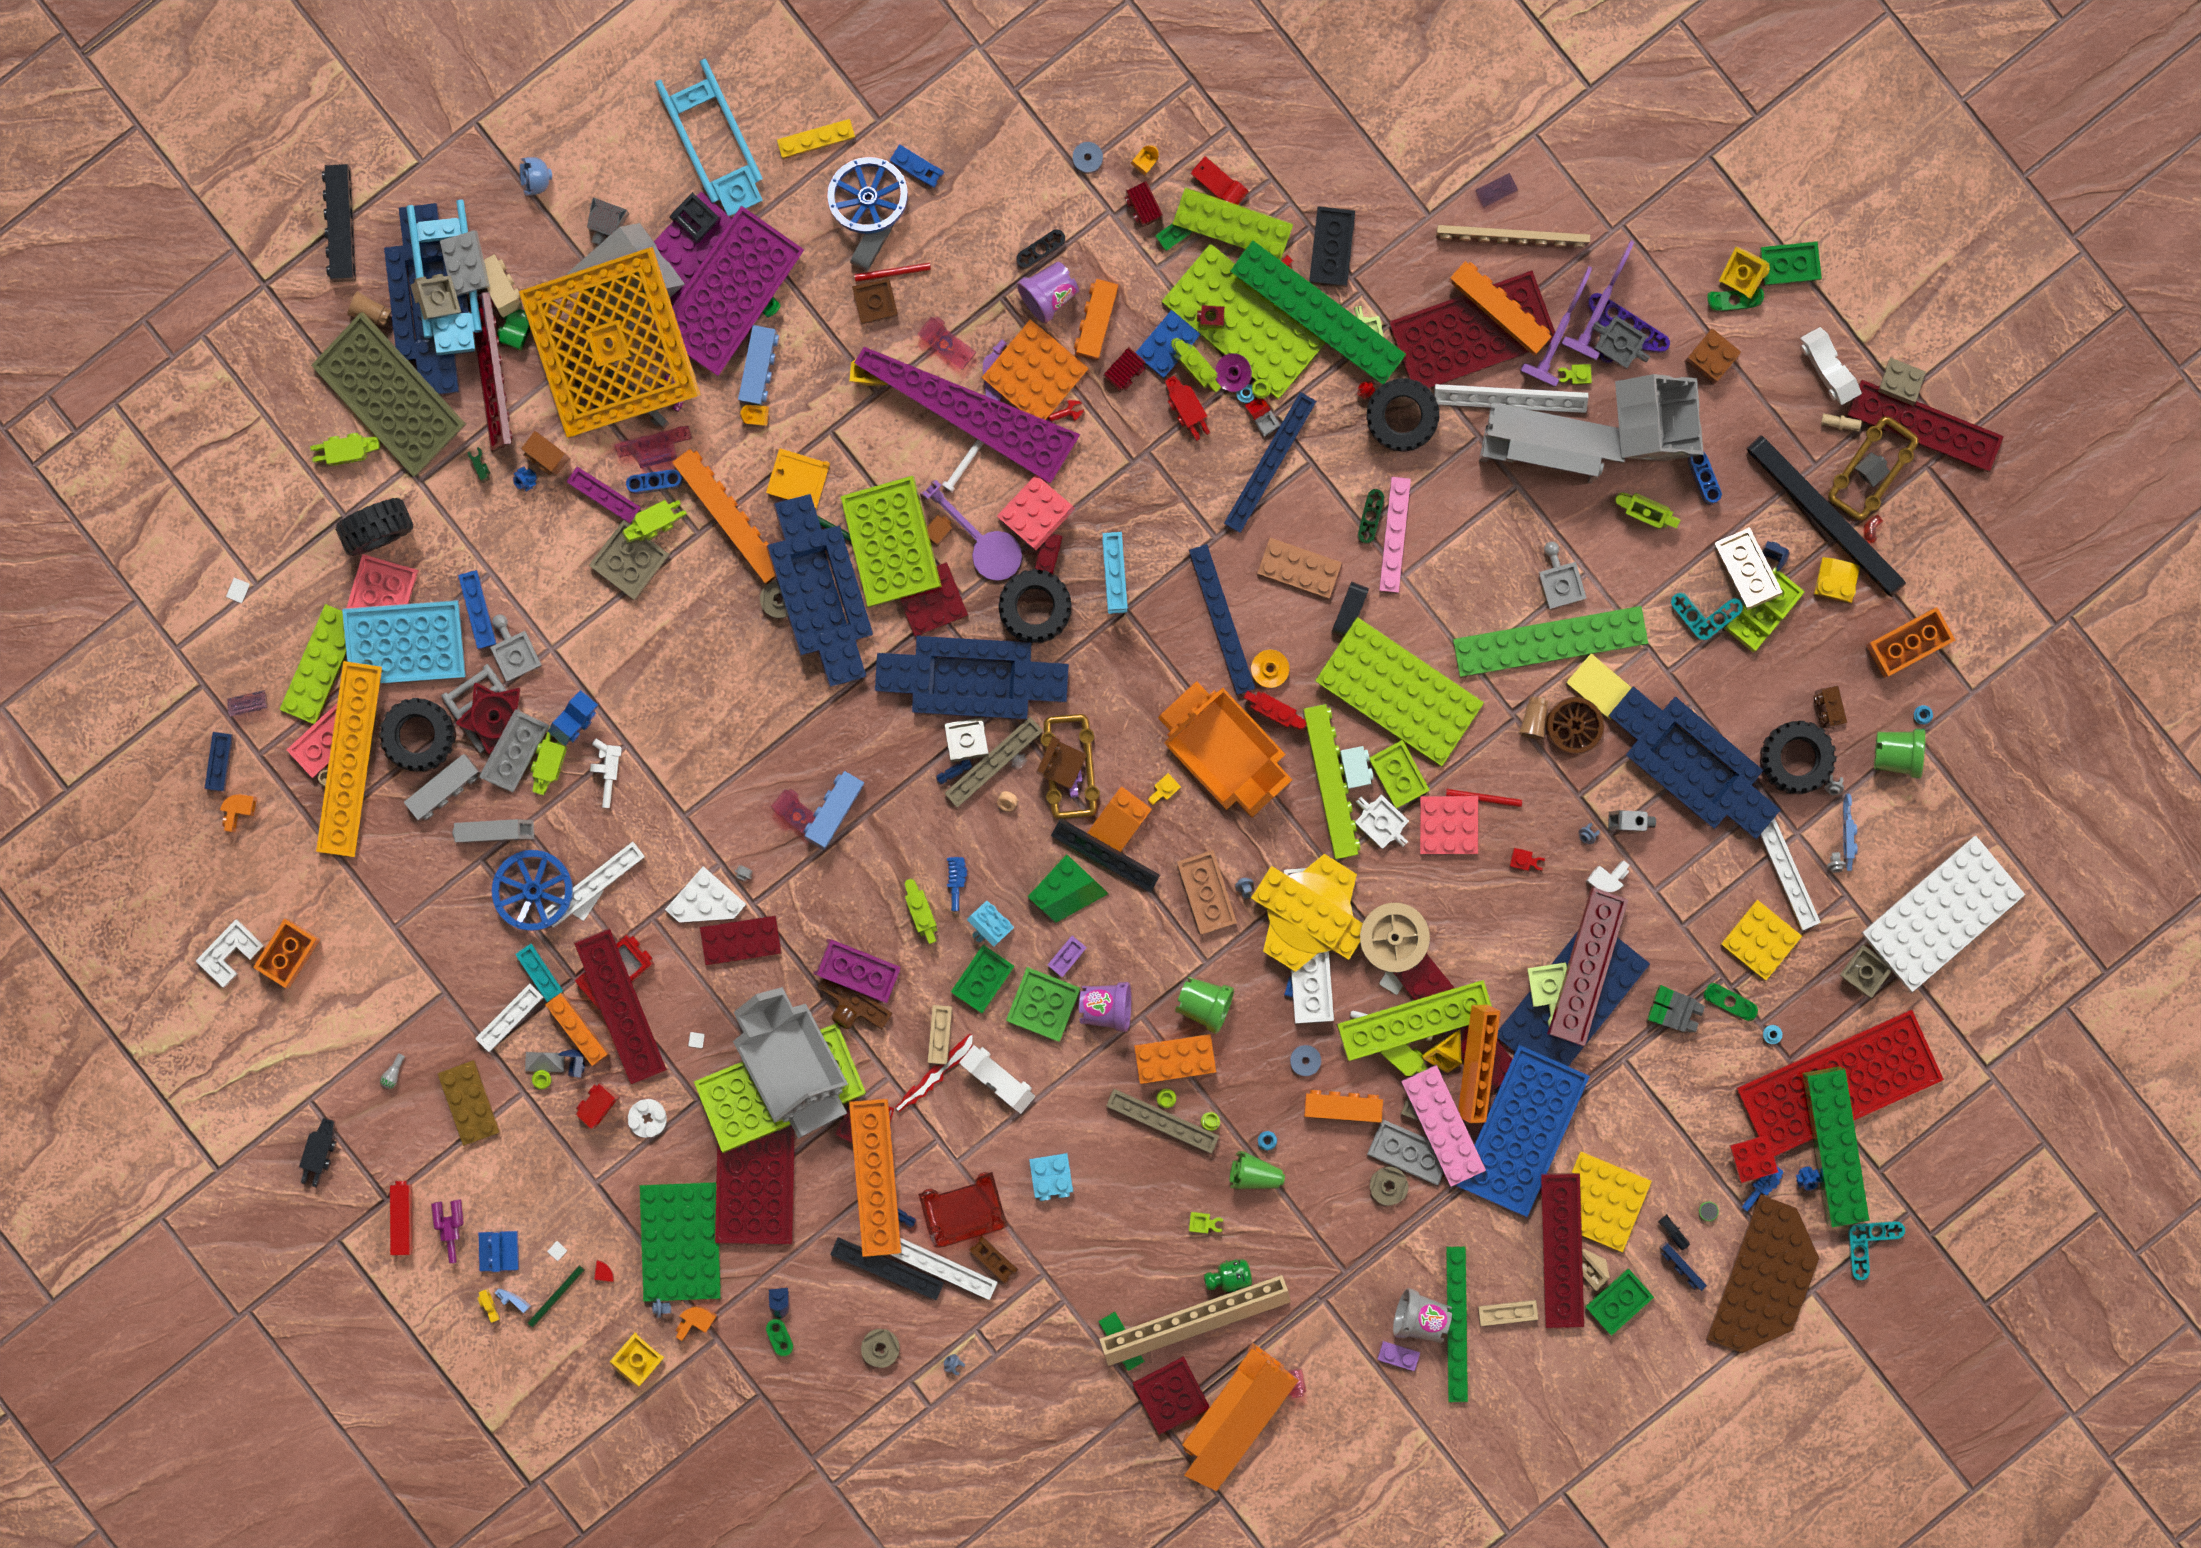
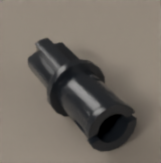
[1658,1214,1690,1250]

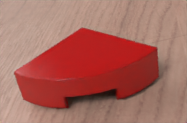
[594,1260,614,1282]

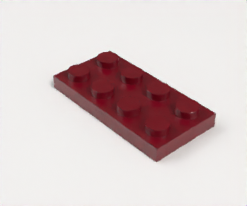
[700,916,782,965]

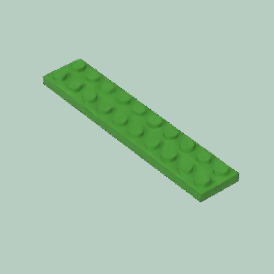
[1453,606,1648,677]

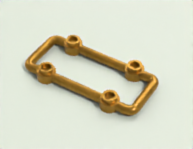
[1828,416,1919,521]
[1041,714,1100,819]

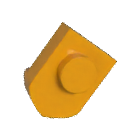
[1130,145,1159,176]
[739,405,769,426]

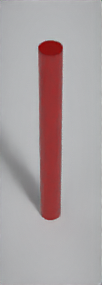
[854,262,931,282]
[1445,789,1522,807]

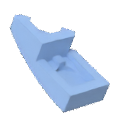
[495,1289,531,1313]

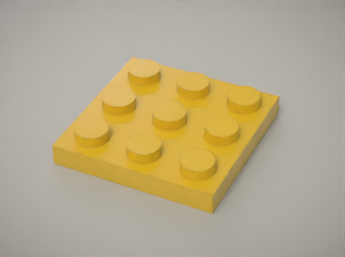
[1720,900,1802,981]

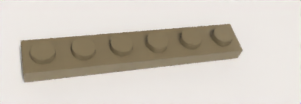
[945,717,1043,808]
[1106,1089,1219,1153]

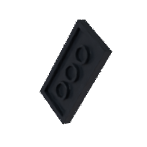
[1309,206,1356,287]

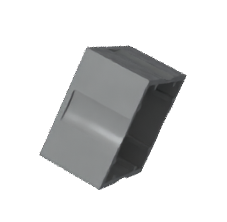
[567,223,685,331]
[1615,374,1704,461]

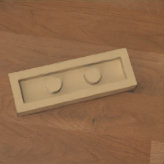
[928,1005,952,1064]
[1478,1300,1538,1326]

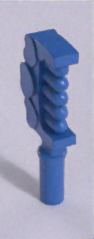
[947,857,968,911]
[1742,1167,1784,1212]

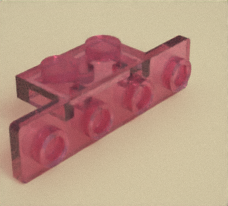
[614,426,692,468]

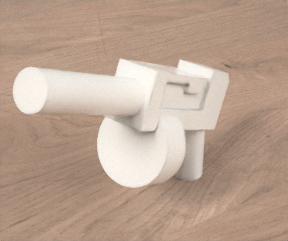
[590,738,621,808]

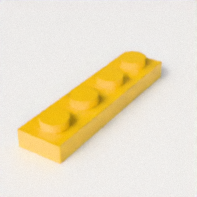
[777,119,855,159]

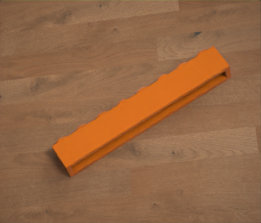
[672,449,776,585]

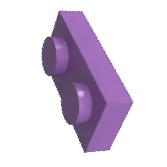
[1048,936,1087,977]
[1377,1341,1420,1371]

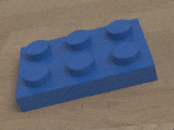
[1135,310,1201,379]

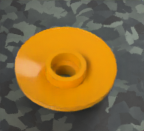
[1251,649,1289,688]

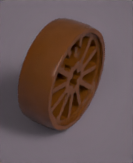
[1546,697,1604,755]

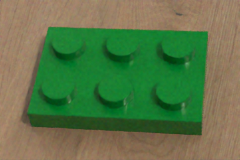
[1760,241,1822,286]
[951,944,1015,1013]
[1585,1268,1654,1336]

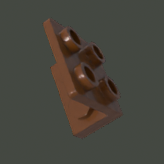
[1813,686,1847,728]
[1036,736,1087,789]

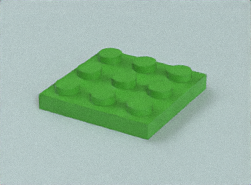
[1006,967,1080,1042]

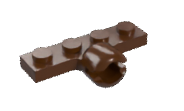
[818,978,893,1030]

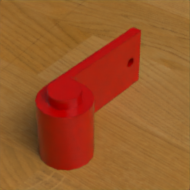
[1190,156,1249,205]

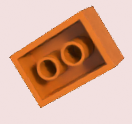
[253,918,321,988]

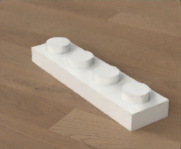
[475,984,544,1052]

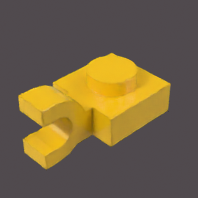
[1148,773,1181,805]

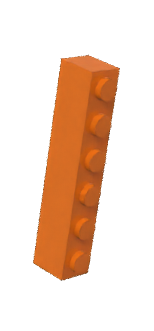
[1449,261,1552,357]
[1458,1004,1501,1123]

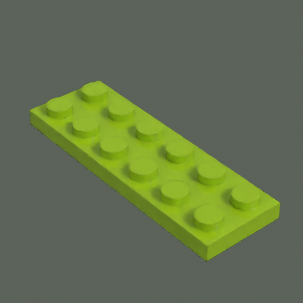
[1172,187,1293,261]
[280,604,347,724]

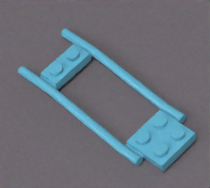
[654,58,763,216]
[406,200,482,355]

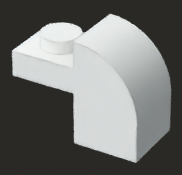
[1586,860,1629,892]

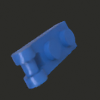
[890,144,945,188]

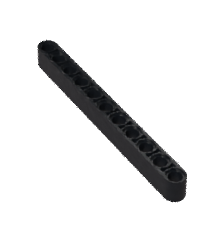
[1746,435,1906,597]

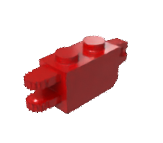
[1165,375,1210,441]
[1243,691,1306,730]

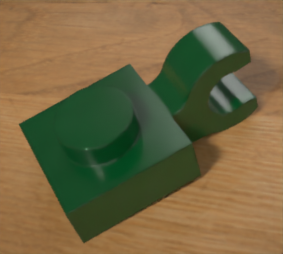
[467,447,491,483]

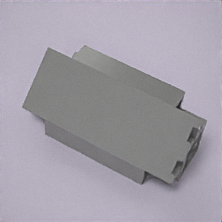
[1479,403,1625,483]
[733,987,848,1139]

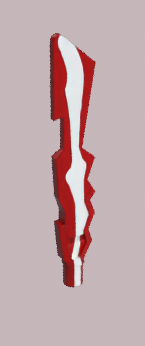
[895,1034,972,1112]

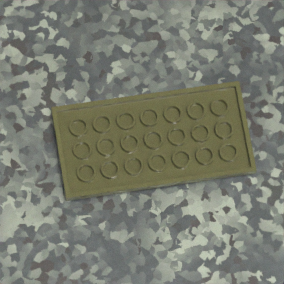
[311,312,466,477]

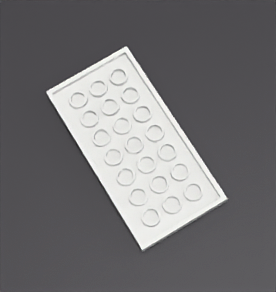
[1861,836,2025,993]

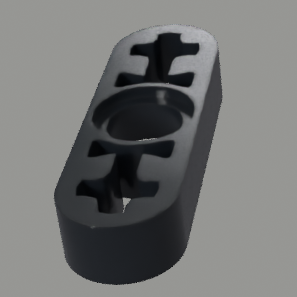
[1016,229,1065,269]

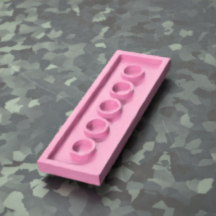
[1402,1065,1486,1186]

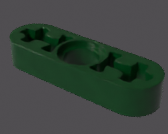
[1357,489,1384,544]

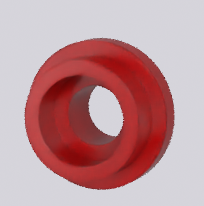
[1357,381,1375,399]

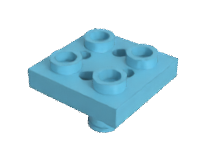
[967,901,1014,947]

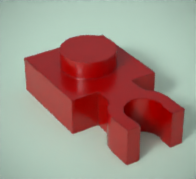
[1509,848,1545,871]

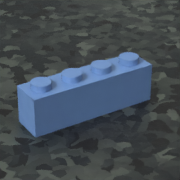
[738,325,779,406]
[804,771,864,850]

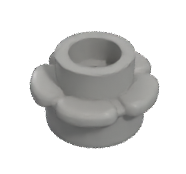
[734,865,753,881]

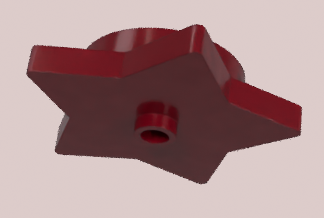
[456,683,520,754]

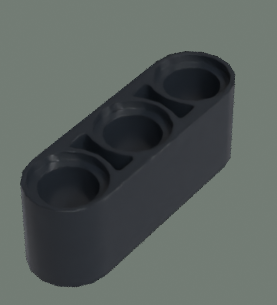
[1331,581,1369,637]

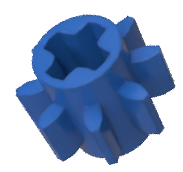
[513,466,537,492]
[1796,1167,1821,1191]

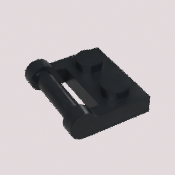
[669,192,721,244]

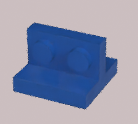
[478,1231,519,1272]

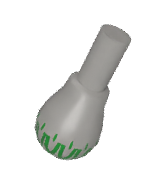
[380,1053,405,1089]

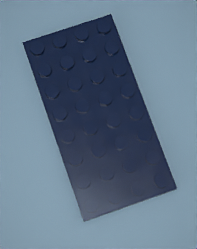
[1497,929,1650,1066]

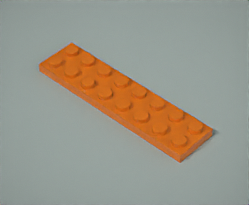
[849,1098,902,1257]

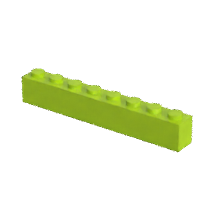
[1303,704,1361,860]

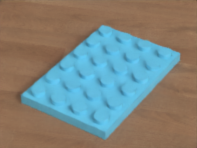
[342,600,466,683]

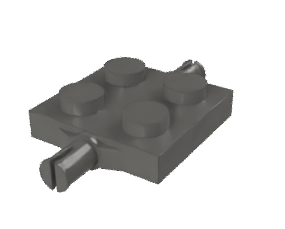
[1592,316,1650,369]

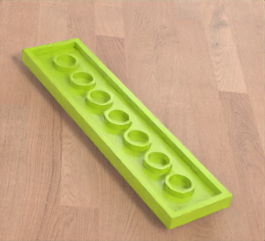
[1336,980,1492,1061]

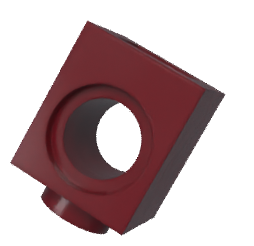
[1197,305,1225,329]

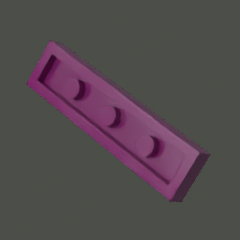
[567,466,642,524]

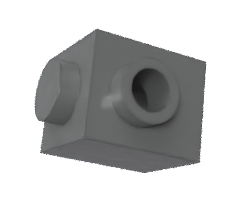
[1855,452,1890,487]

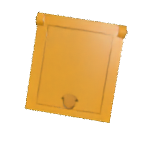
[766,448,830,509]

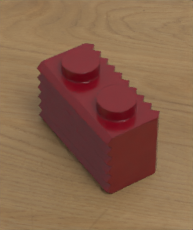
[1124,181,1163,228]
[1103,347,1146,392]
[1035,533,1062,575]

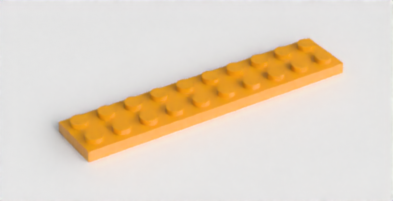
[316,661,382,857]

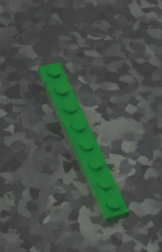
[1446,1246,1468,1402]

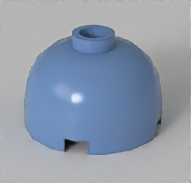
[520,157,552,196]

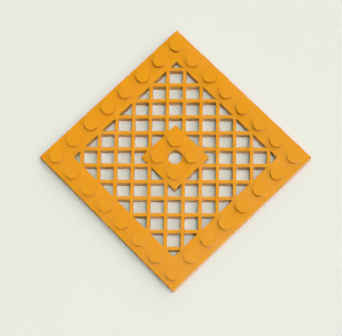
[519,247,701,438]

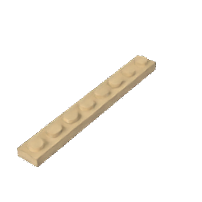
[1436,225,1590,248]

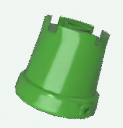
[1874,729,1925,779]
[1175,977,1234,1034]

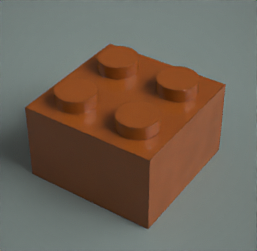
[1685,328,1741,385]
[521,431,570,476]

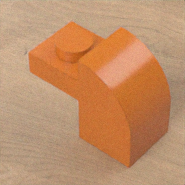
[220,794,257,832]
[675,1306,717,1341]

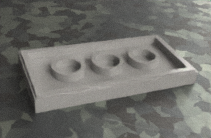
[479,709,549,792]
[1367,1119,1444,1185]

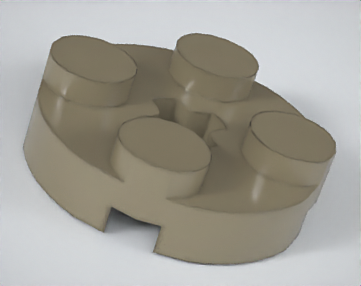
[760,580,788,619]
[1369,1167,1408,1206]
[861,1328,900,1368]

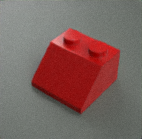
[576,1083,619,1129]

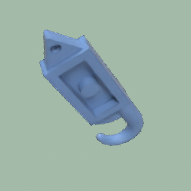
[1843,793,1858,871]

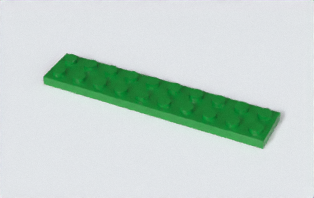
[1230,240,1406,385]

